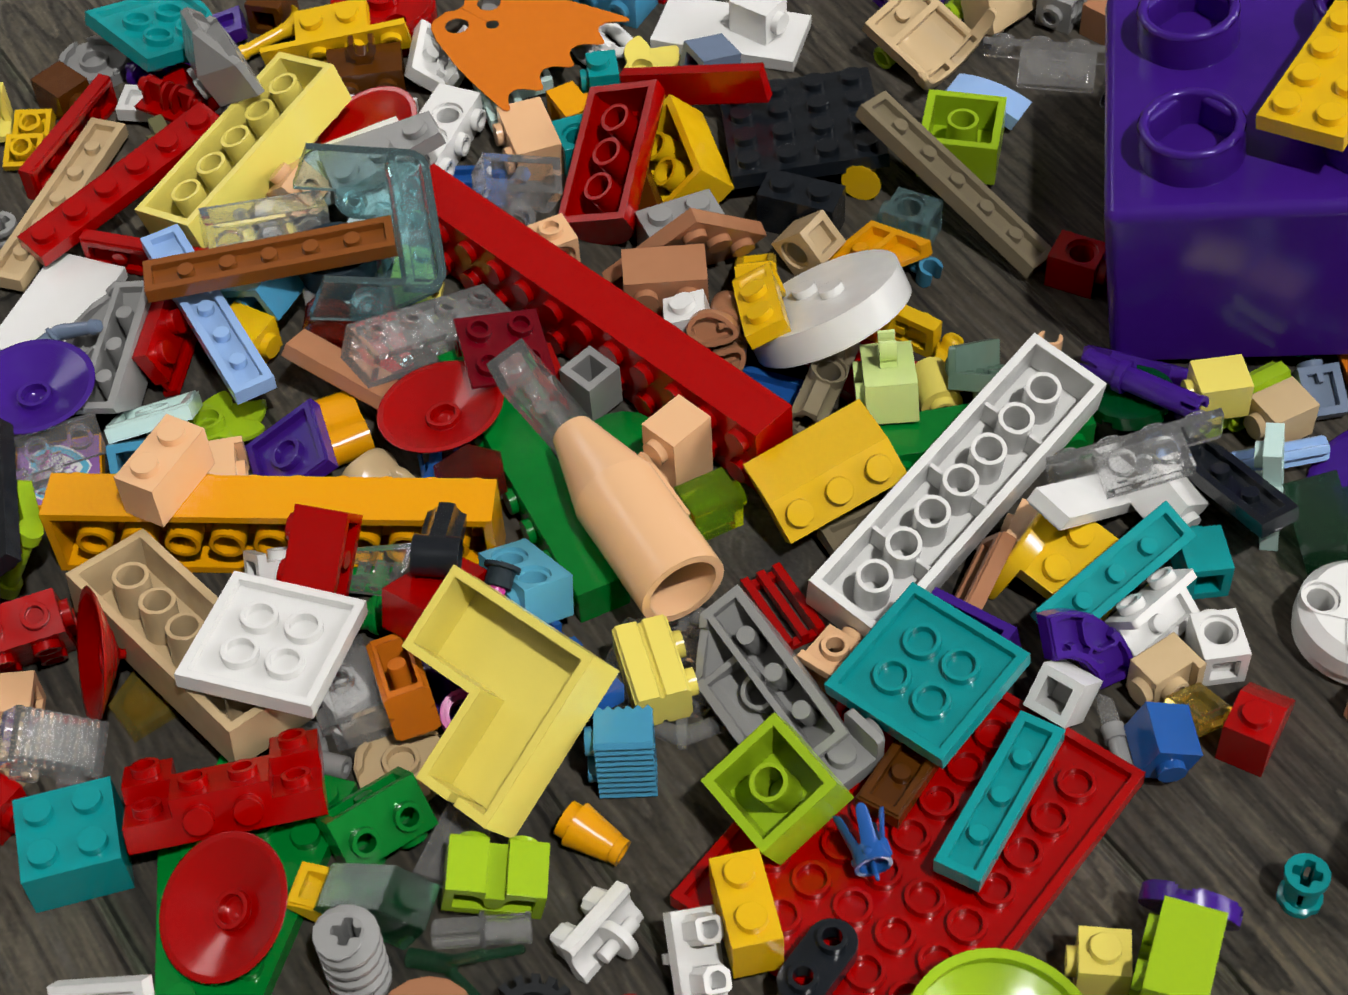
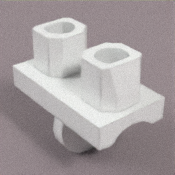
[550,880,644,984]
[661,905,732,995]

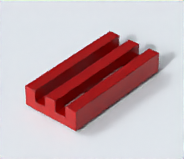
[740,562,826,650]

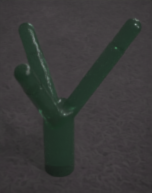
[405,944,526,995]

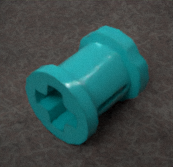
[1276,853,1331,919]

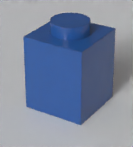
[1124,702,1203,782]

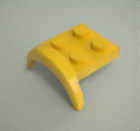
[988,512,1119,622]

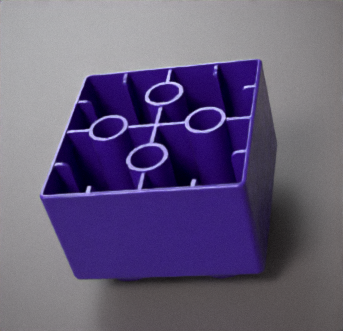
[1104,0,1348,360]

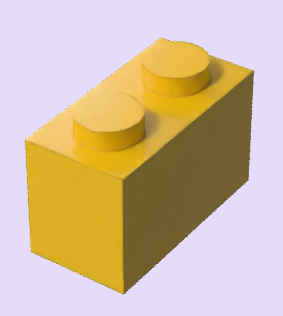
[708,848,784,979]

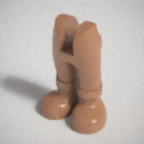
[686,290,748,372]

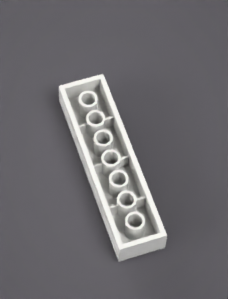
[806,332,1107,637]

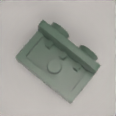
[945,338,1005,398]

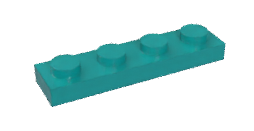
[1030,501,1197,624]
[933,710,1066,892]

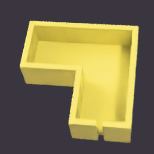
[402,564,619,838]

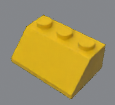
[649,94,734,204]
[742,399,907,544]

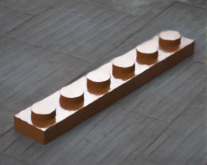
[142,215,398,303]

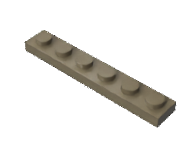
[855,91,1052,279]

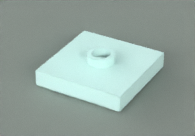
[104,390,203,444]

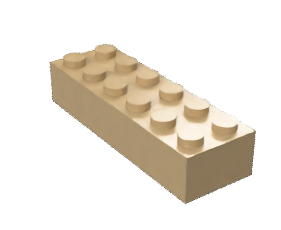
[65,528,315,762]

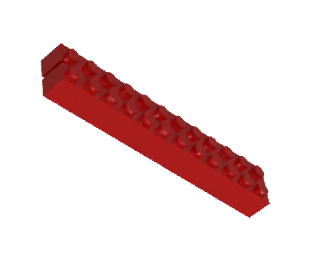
[398,163,793,491]

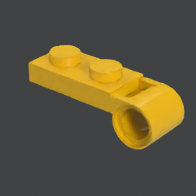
[732,262,792,350]

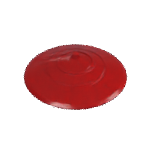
[314,86,417,147]
[376,360,504,453]
[77,585,127,727]
[159,831,288,984]

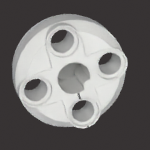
[1291,560,1348,685]

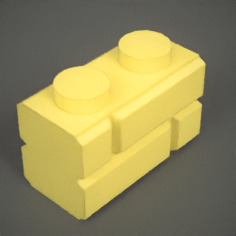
[611,614,699,726]

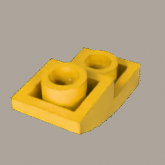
[2,109,56,171]

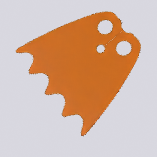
[431,0,629,111]

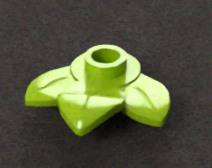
[189,391,267,442]

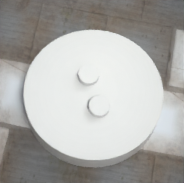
[743,249,912,368]

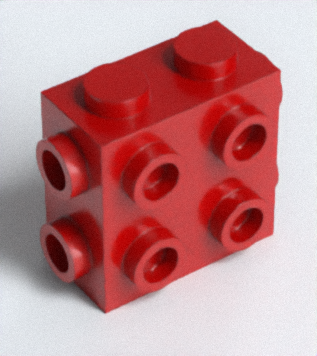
[0,588,77,673]

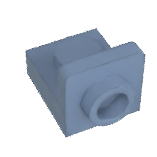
[1291,359,1348,420]

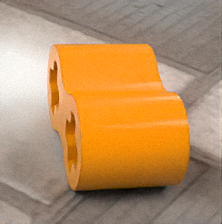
[313,391,375,466]

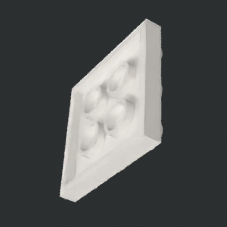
[174,571,368,719]

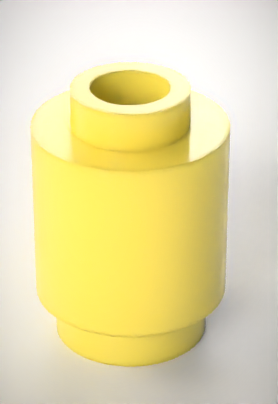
[915,357,963,411]

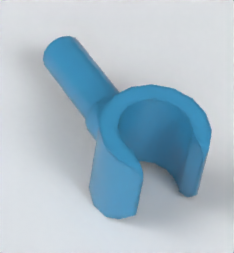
[906,256,943,288]

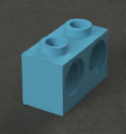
[478,538,574,624]

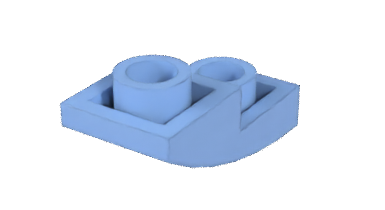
[946,73,1032,130]

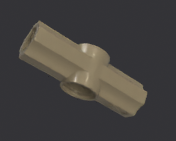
[792,342,861,435]

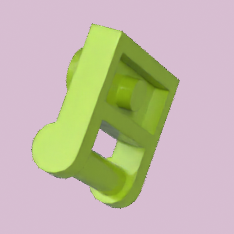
[0,480,44,600]

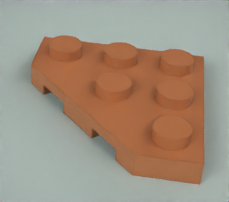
[602,208,767,289]

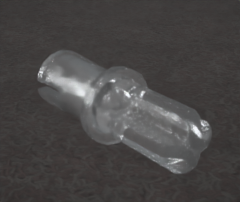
[430,910,533,952]

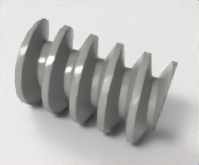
[312,904,392,995]

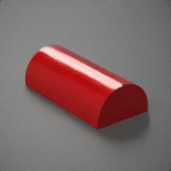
[558,79,665,245]

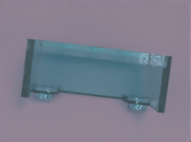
[293,143,447,322]

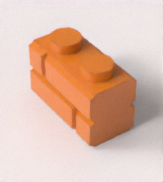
[366,634,442,741]

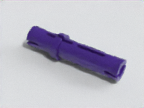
[1079,347,1209,423]

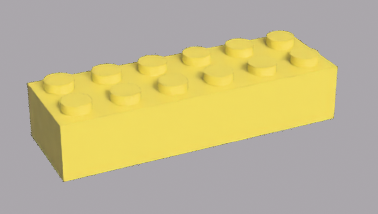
[134,52,352,249]

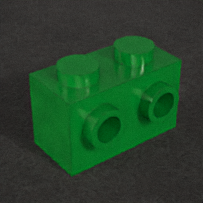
[314,766,439,876]

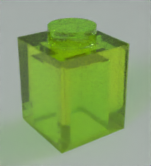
[674,467,747,541]

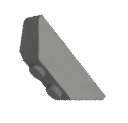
[180,7,265,107]
[65,280,151,415]
[695,584,851,758]

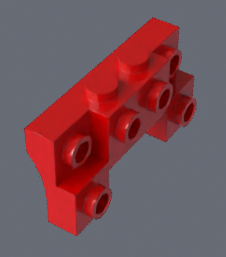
[121,728,328,855]

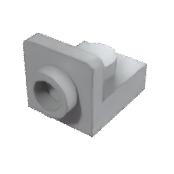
[820,708,885,791]

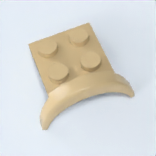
[862,0,998,90]

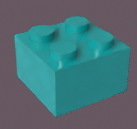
[12,776,135,913]

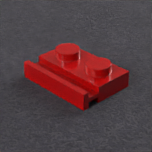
[132,299,198,397]

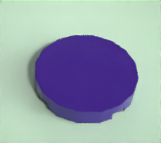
[1137,879,1244,931]

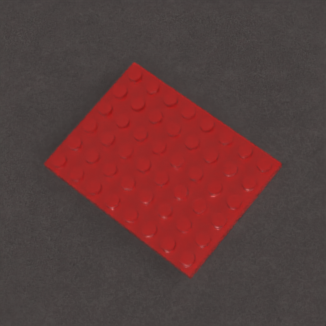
[670,692,1146,995]

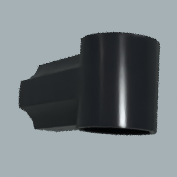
[409,502,467,578]

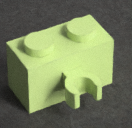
[852,329,920,424]

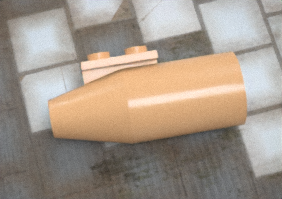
[553,416,724,622]

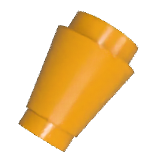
[554,801,631,866]

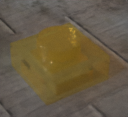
[1164,682,1232,738]

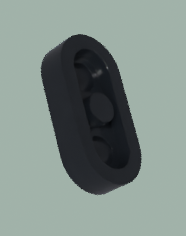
[777,918,858,995]

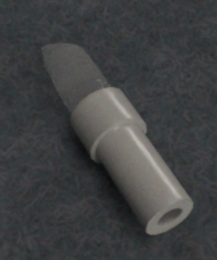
[1095,694,1134,765]

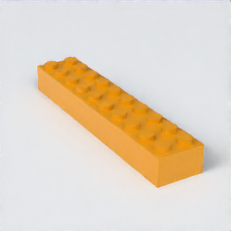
[39,472,506,573]

